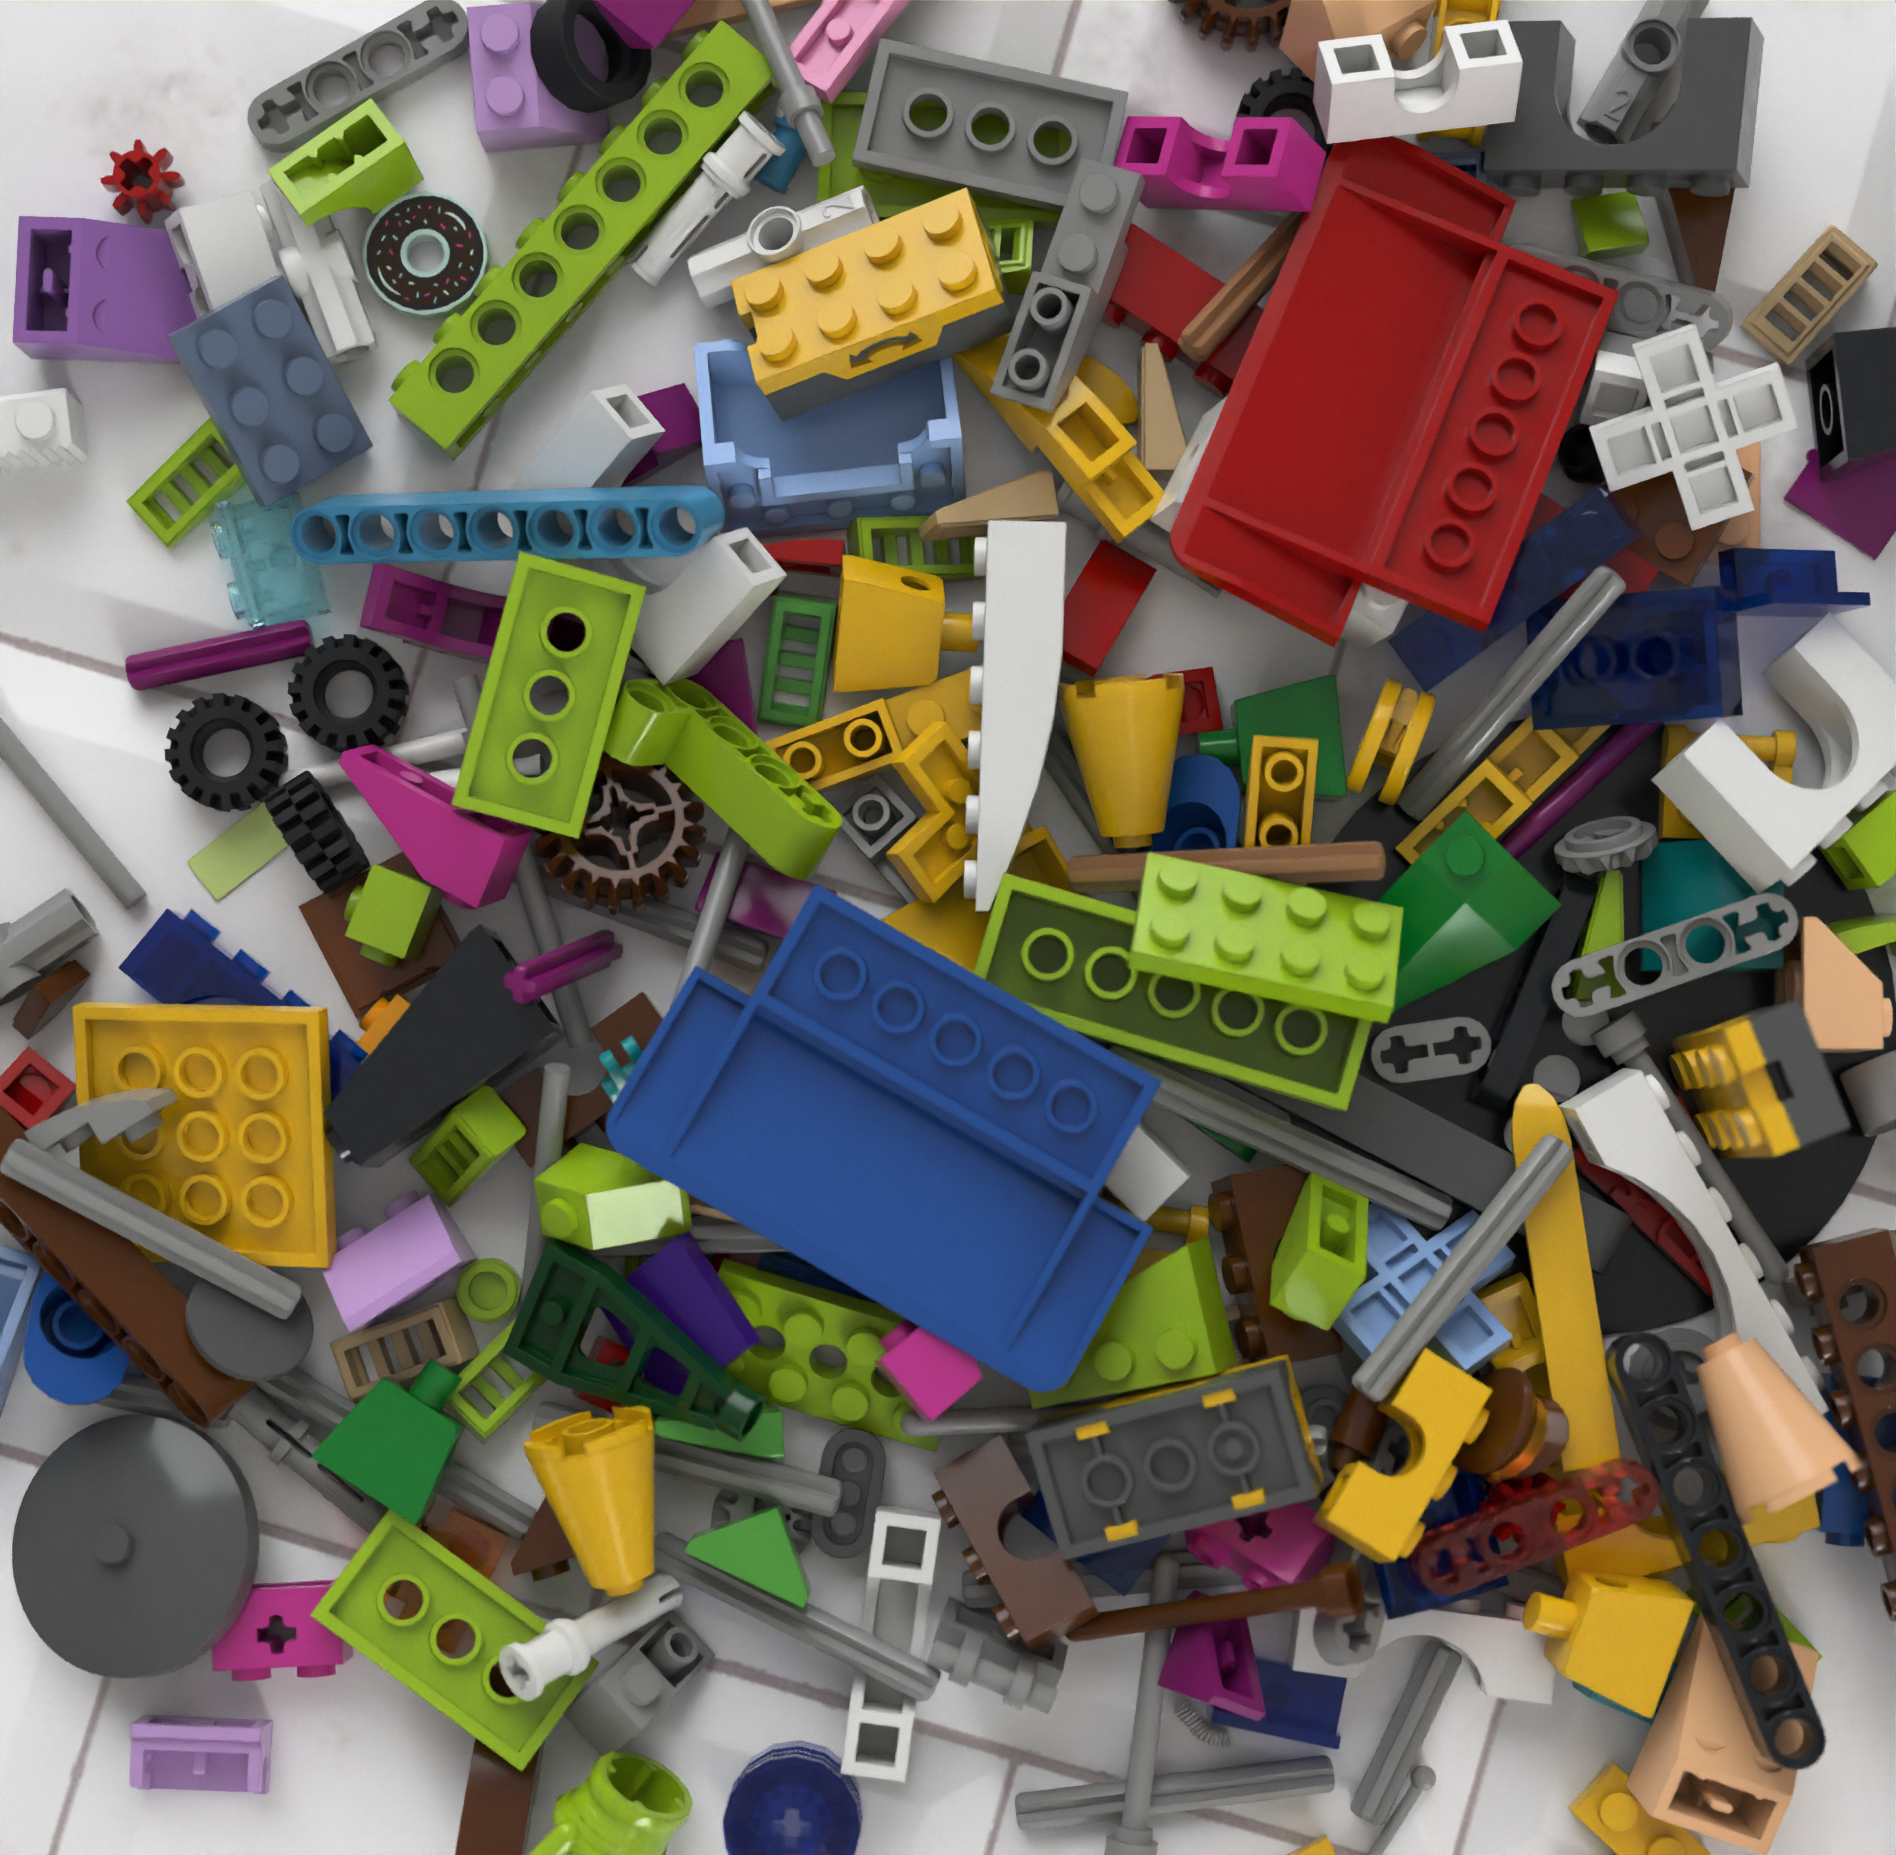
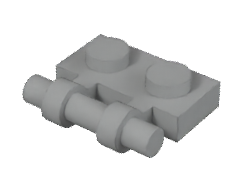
[926,1597,1068,1714]

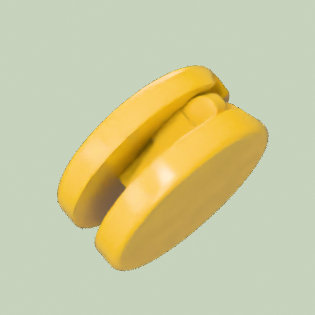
[1346,678,1437,806]

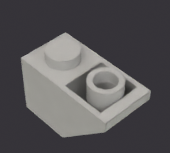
[563,1610,715,1757]

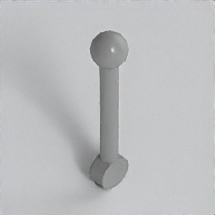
[1367,1765,1436,1855]

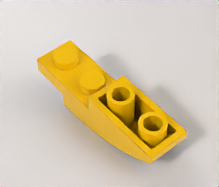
[952,332,1164,544]
[764,664,983,794]
[1241,735,1319,886]

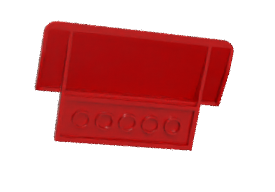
[1170,136,1619,648]

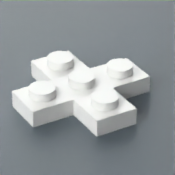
[1589,323,1799,531]

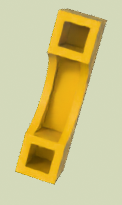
[1547,1463,1820,1586]

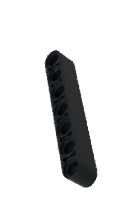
[1605,1332,1826,1770]

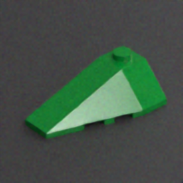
[1372,811,1563,1022]

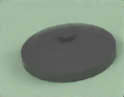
[12,1415,259,1678]

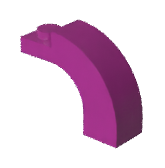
[359,564,585,664]

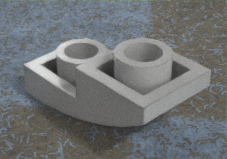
[836,773,919,904]
[23,1088,179,1153]

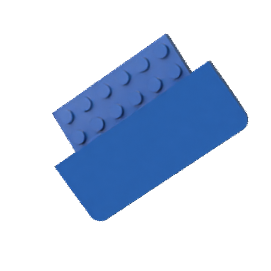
[606,884,1162,1392]

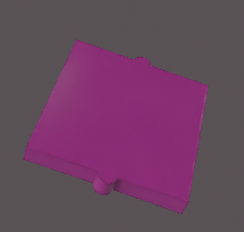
[1783,449,1896,561]

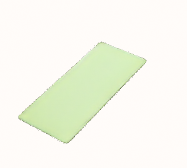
[187,802,288,900]

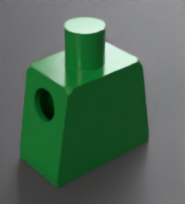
[1197,675,1347,803]
[311,1358,466,1525]

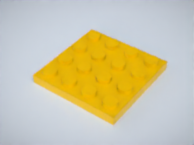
[72,1002,337,1268]

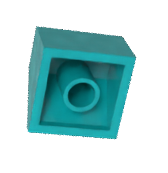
[1640,840,1784,973]

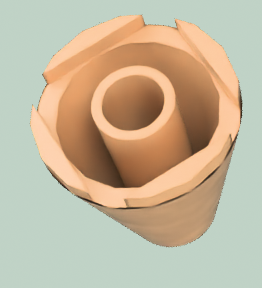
[1696,1331,1862,1525]

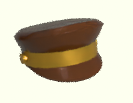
[1451,1367,1569,1483]

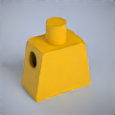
[832,555,979,692]
[1523,1569,1695,1718]

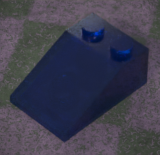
[1525,586,1743,730]

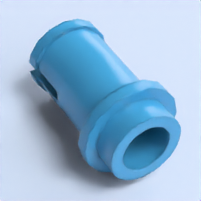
[753,114,807,195]

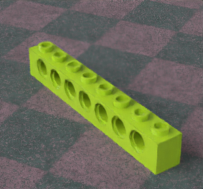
[388,19,780,461]

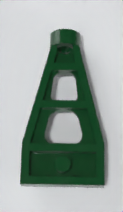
[502,1239,766,1442]

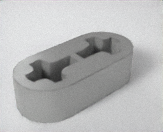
[1368,1017,1491,1084]

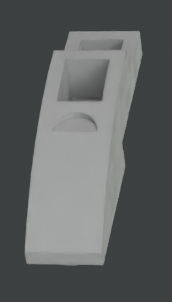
[990,157,1146,413]

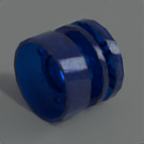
[722,1740,863,1855]

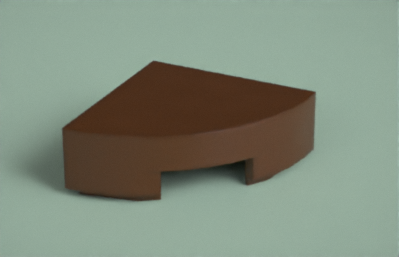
[12,959,91,1040]

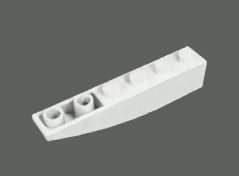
[964,520,1067,913]

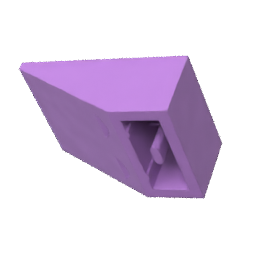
[13,216,197,364]

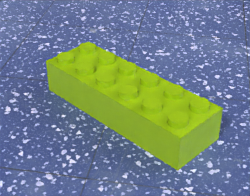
[974,873,1372,1112]

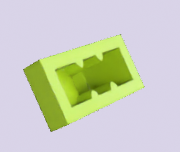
[267,98,424,227]

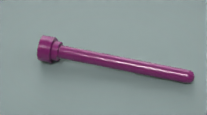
[1499,661,1709,860]

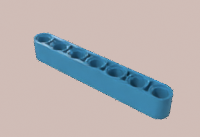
[290,485,725,564]

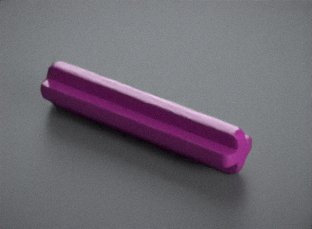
[125,619,314,691]
[504,930,623,1003]

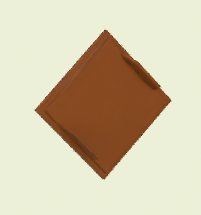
[298,852,461,1019]

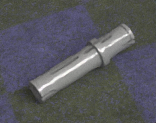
[227,1386,389,1535]

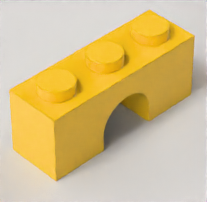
[1312,1348,1492,1563]

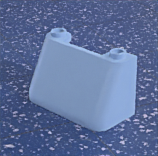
[694,339,966,538]

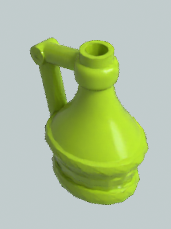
[528,1750,693,1855]

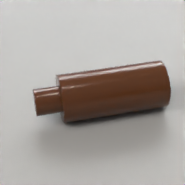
[1328,1361,1389,1472]

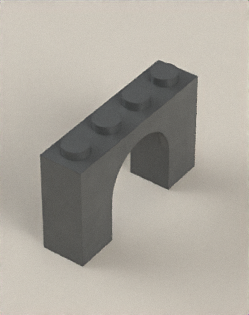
[1483,17,1764,197]

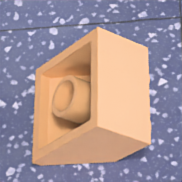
[1279,0,1435,83]
[1775,917,1893,1053]

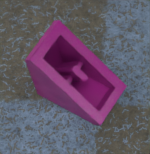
[1157,1590,1266,1721]

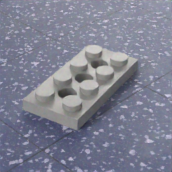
[852,38,1129,213]

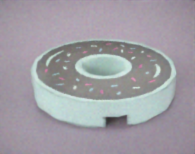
[362,191,491,320]

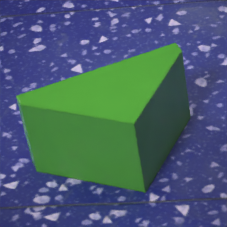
[685,1503,811,1608]

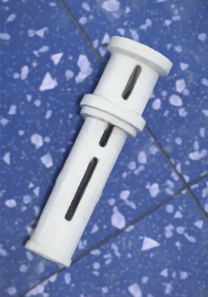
[625,111,787,286]
[499,1570,683,1701]

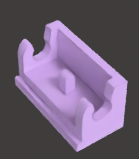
[130,1715,273,1794]

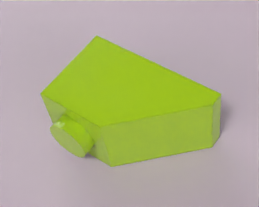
[534,1143,692,1250]
[1270,1172,1369,1331]

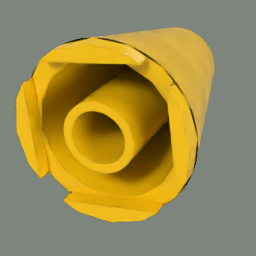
[1057,673,1185,848]
[523,1405,654,1596]

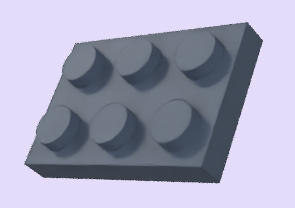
[166,275,373,507]

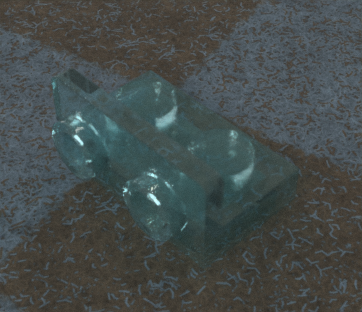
[210,490,332,629]

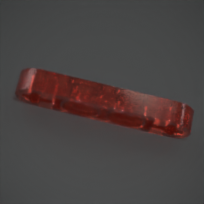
[1411,1457,1660,1596]

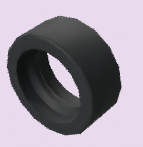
[530,0,652,113]

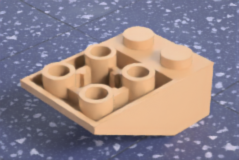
[1626,1612,1819,1855]

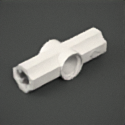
[260,179,379,365]
[687,185,880,309]

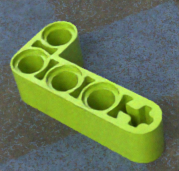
[603,678,843,880]

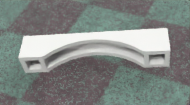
[1558,1068,1829,1415]

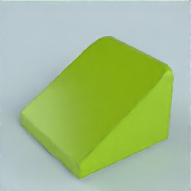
[1570,191,1650,261]

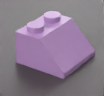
[467,2,609,152]
[321,1190,478,1332]

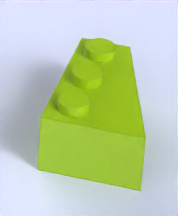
[1028,1236,1237,1409]

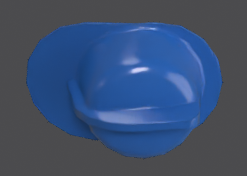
[1140,753,1241,853]
[23,1273,129,1405]

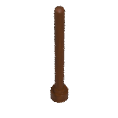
[1065,1561,1365,1642]

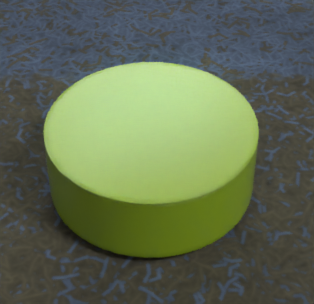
[456,1258,522,1323]

